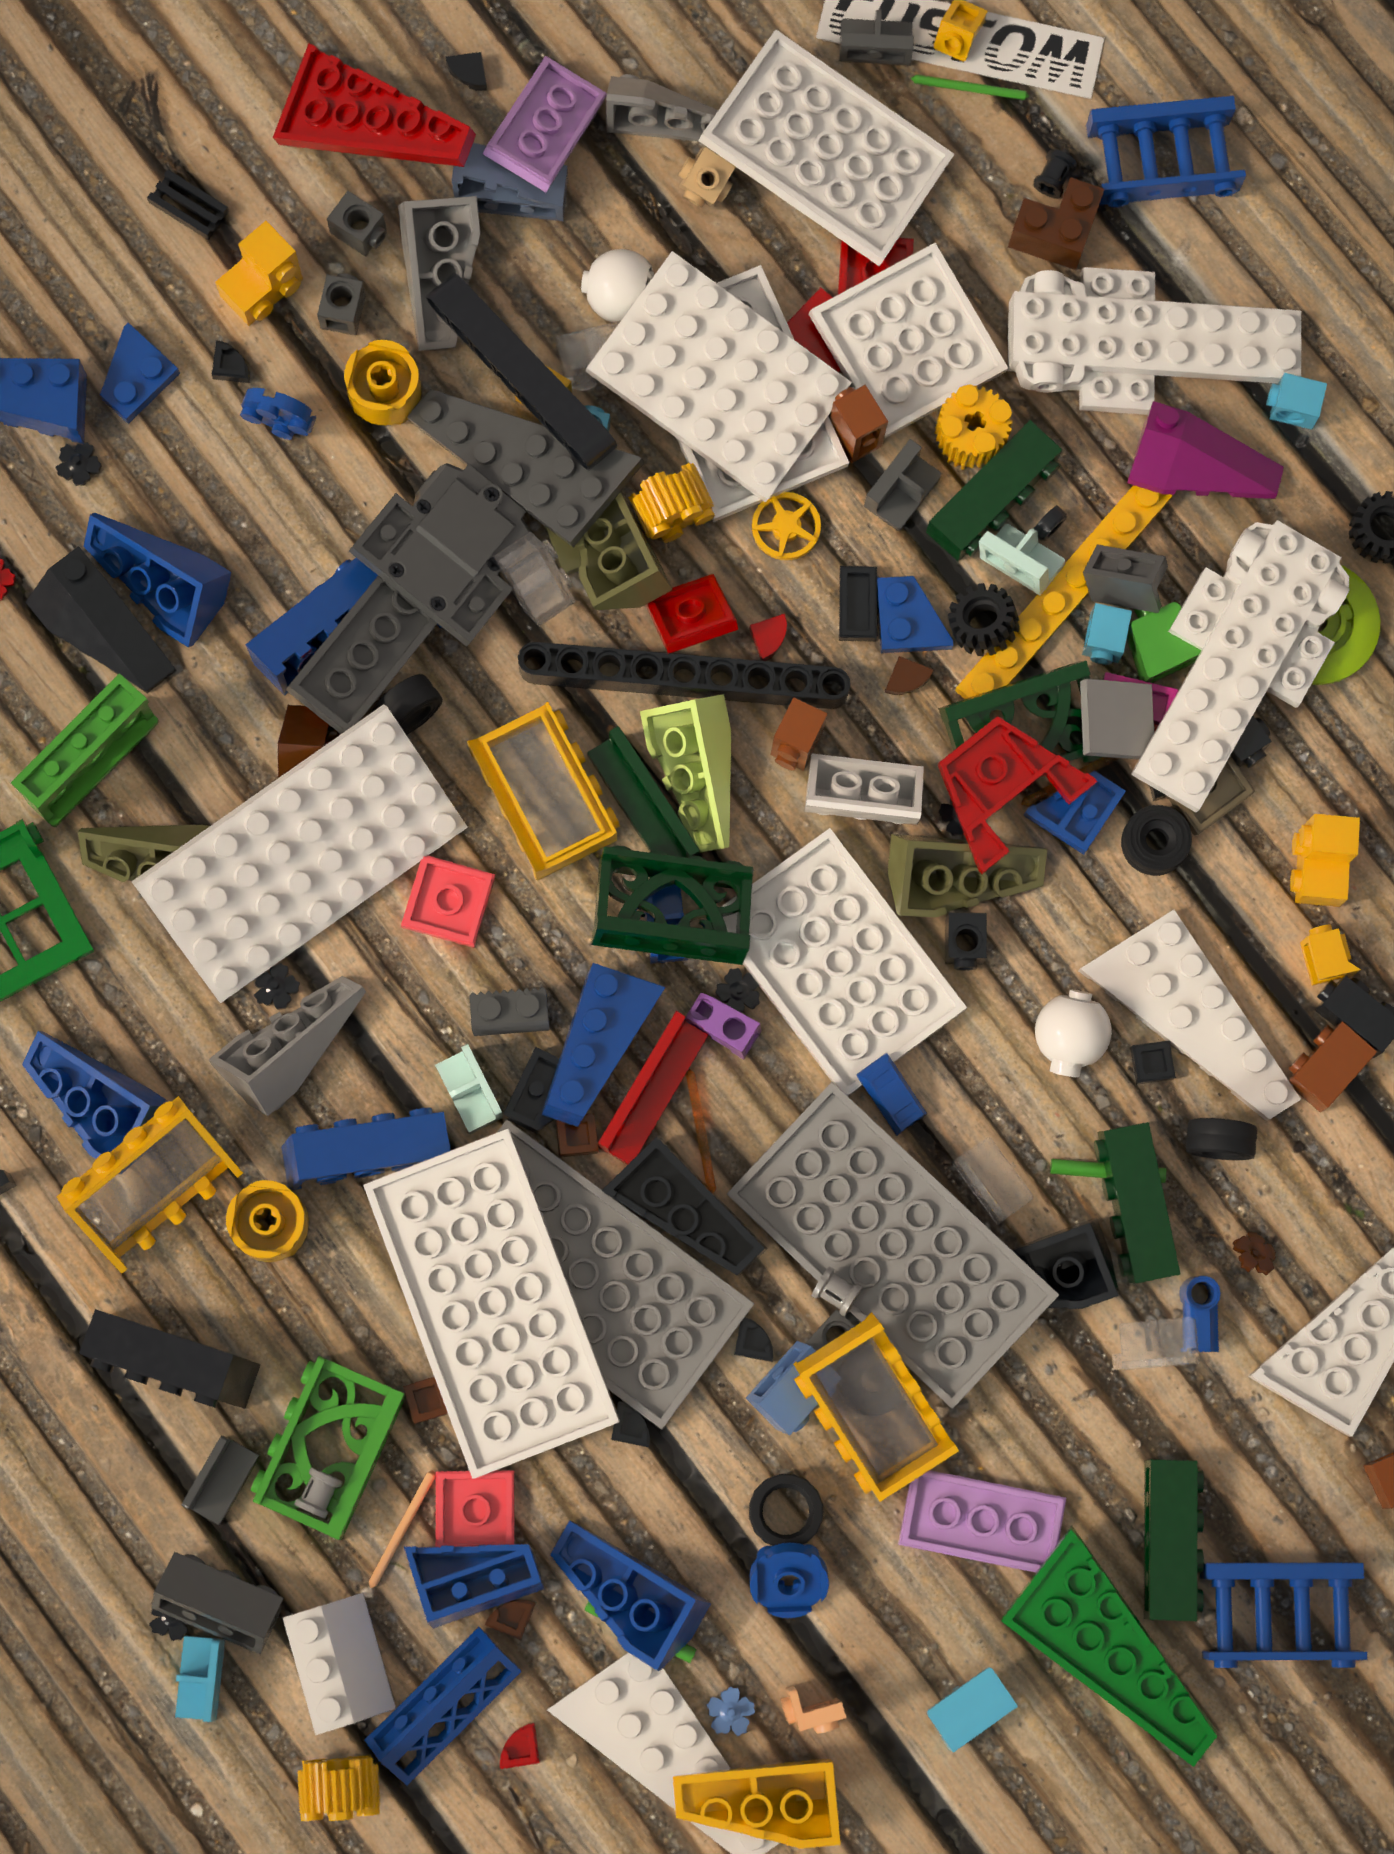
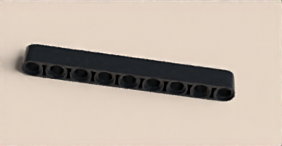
[518,642,851,709]

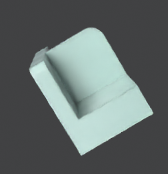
[979,524,1065,596]
[435,1044,503,1135]

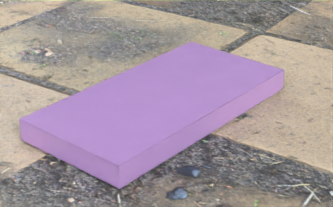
[483,56,607,192]
[898,1470,1066,1573]

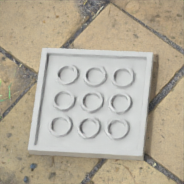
[809,243,1008,439]

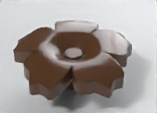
[1232,1232,1276,1276]

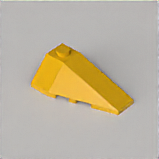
[673,1759,841,1849]

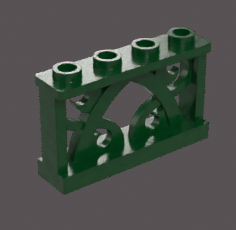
[938,660,1102,763]
[591,846,754,965]

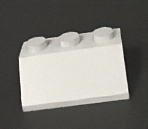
[805,753,924,825]
[283,1593,396,1735]

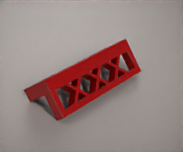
[598,1011,708,1165]

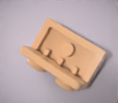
[780,1686,846,1734]

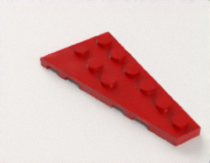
[273,43,476,167]

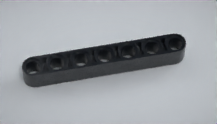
[426,273,617,471]

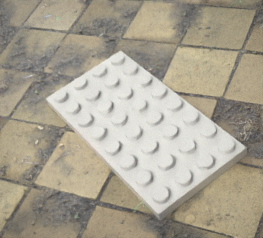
[131,704,468,1003]
[363,1129,620,1479]

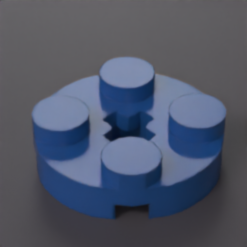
[240,388,316,440]
[749,1543,829,1618]

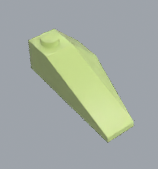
[640,694,731,852]

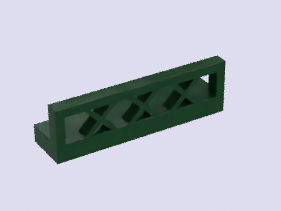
[587,726,700,858]

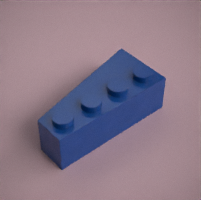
[245,558,378,696]

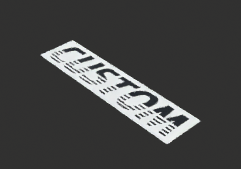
[816,0,1104,99]

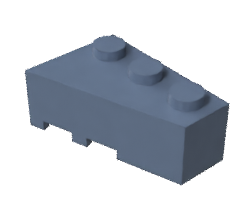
[452,143,568,221]

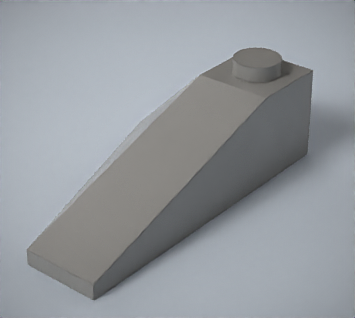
[606,74,718,142]
[398,196,480,351]
[209,976,366,1116]

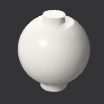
[581,249,655,323]
[1035,990,1112,1077]

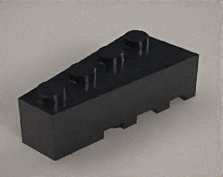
[602,1137,768,1276]
[79,1309,261,1409]

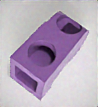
[686,993,762,1060]

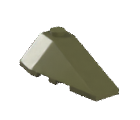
[577,491,673,610]
[78,825,210,882]

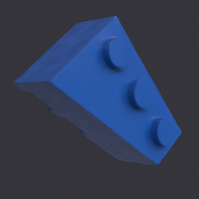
[404,1544,545,1629]

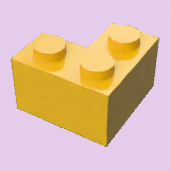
[215,221,303,326]
[1290,814,1360,907]

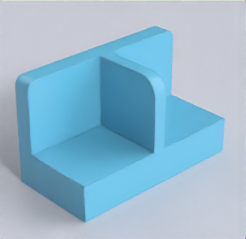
[175,1636,225,1722]
[927,1667,1018,1753]

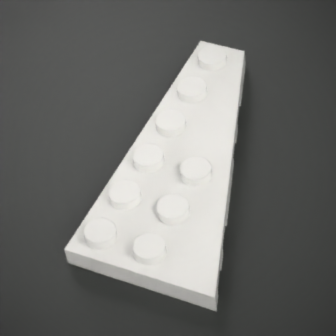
[1078,910,1301,1121]
[1248,1247,1394,1437]
[547,1653,779,1854]

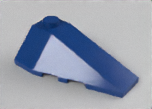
[84,513,232,648]
[22,1031,168,1174]
[550,1520,711,1671]

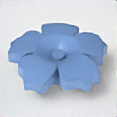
[707,1686,755,1736]

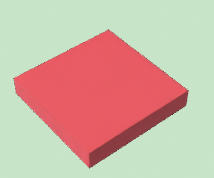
[401,855,496,948]
[436,1470,515,1547]

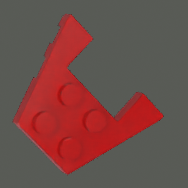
[938,716,1098,874]

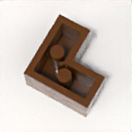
[1008,177,1104,270]
[278,705,340,778]

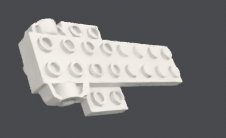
[1007,267,1301,415]
[1131,520,1349,812]

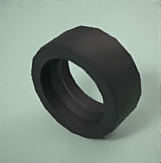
[749,1474,823,1546]

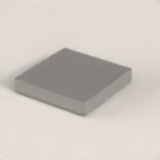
[1080,679,1154,760]

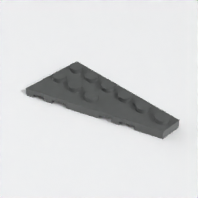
[407,389,645,548]

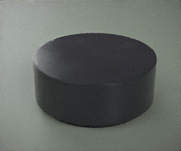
[1033,505,1067,541]

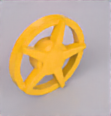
[752,492,821,560]

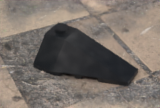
[26,546,177,693]
[1011,1217,1119,1309]

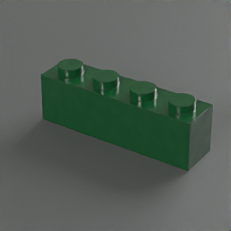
[926,420,1063,562]
[1094,1122,1181,1284]
[1144,1459,1204,1621]

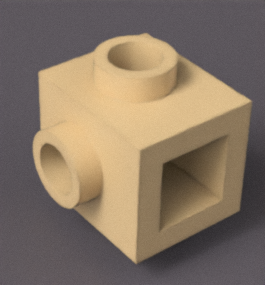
[678,147,735,208]

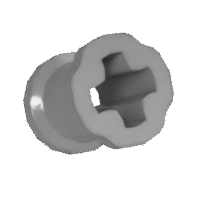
[811,1266,863,1317]
[294,1467,343,1518]

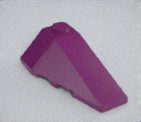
[1127,401,1284,499]

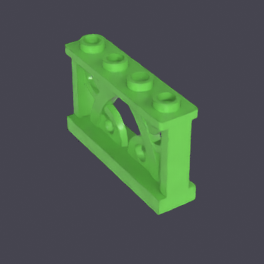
[11,673,159,827]
[251,1356,406,1540]

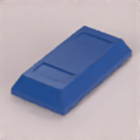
[856,1053,927,1136]

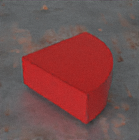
[749,613,787,661]
[500,1722,540,1769]

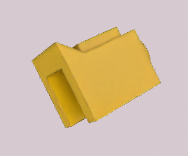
[1300,924,1361,986]

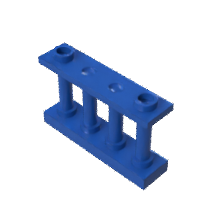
[1086,96,1246,207]
[1200,1562,1367,1668]

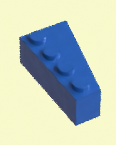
[0,358,87,444]
[541,963,666,1127]
[281,1108,451,1191]

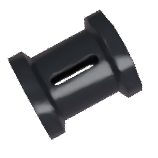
[1033,149,1077,199]

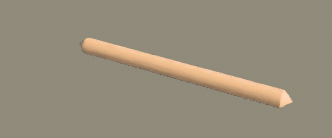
[369,1470,436,1588]

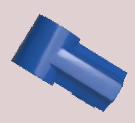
[1179,1276,1221,1352]

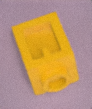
[933,0,988,61]

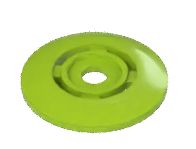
[1311,565,1381,685]

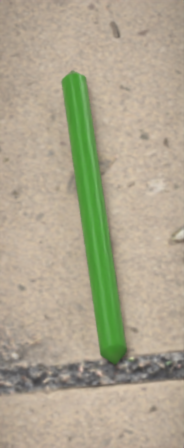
[911,75,1030,100]

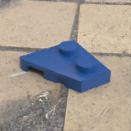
[100,323,180,424]
[877,576,953,653]
[1023,771,1126,855]

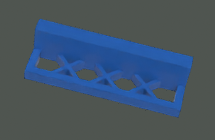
[364,1627,522,1785]

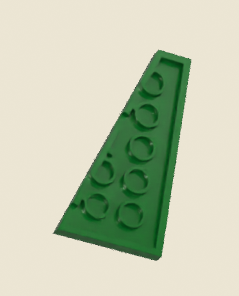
[1001,1526,1217,1767]

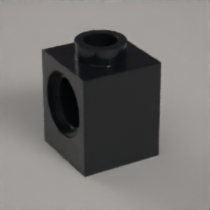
[945,913,987,971]

